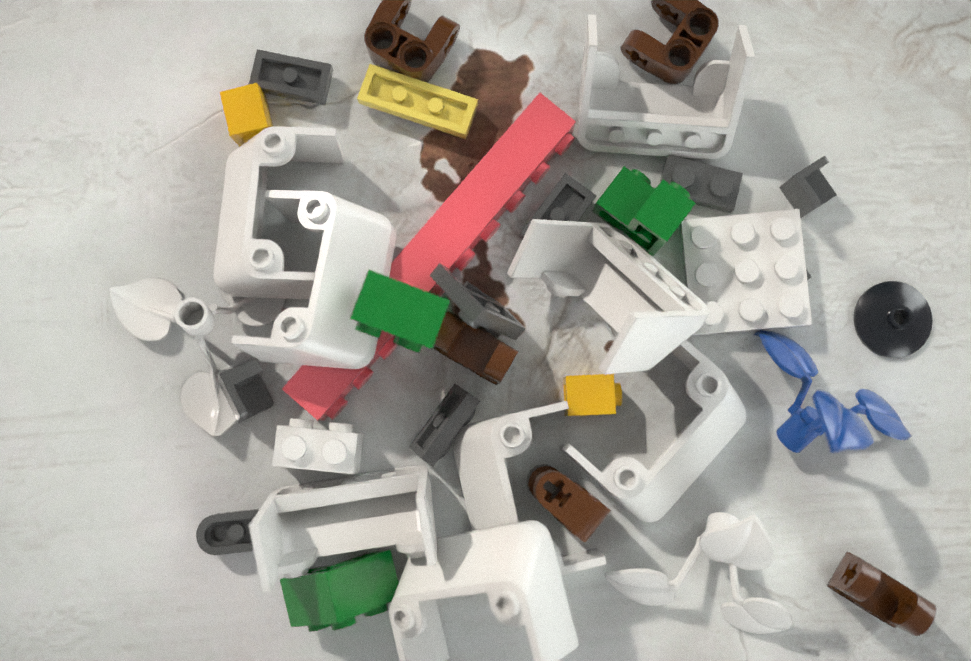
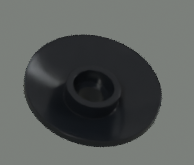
[854,281,932,358]

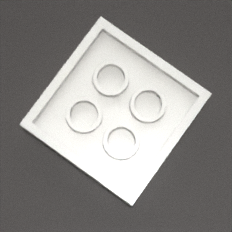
[680,209,813,336]

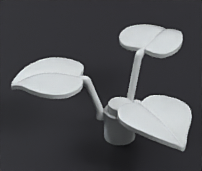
[109,267,289,437]
[605,512,792,634]

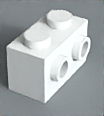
[272,418,364,474]

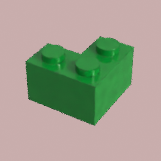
[592,166,696,256]
[350,270,450,353]
[280,549,399,632]

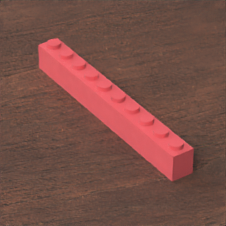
[282,93,576,421]

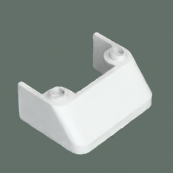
[577,14,755,160]
[213,126,345,299]
[231,190,397,369]
[507,219,710,374]
[561,339,746,522]
[452,401,607,575]
[249,465,437,593]
[389,520,579,661]

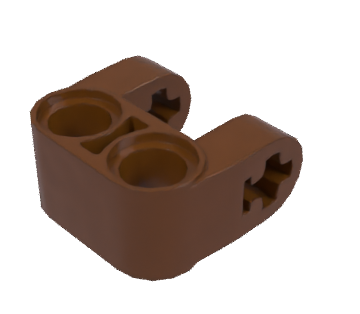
[364,0,460,83]
[620,0,719,84]
[433,311,519,385]
[526,464,611,543]
[826,551,937,636]

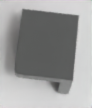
[779,156,837,219]
[218,358,274,423]

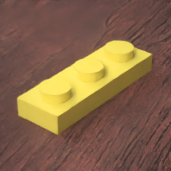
[357,64,478,139]

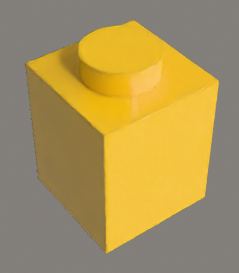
[220,83,273,147]
[563,374,622,416]

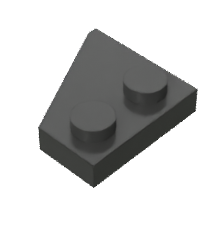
[430,263,526,340]

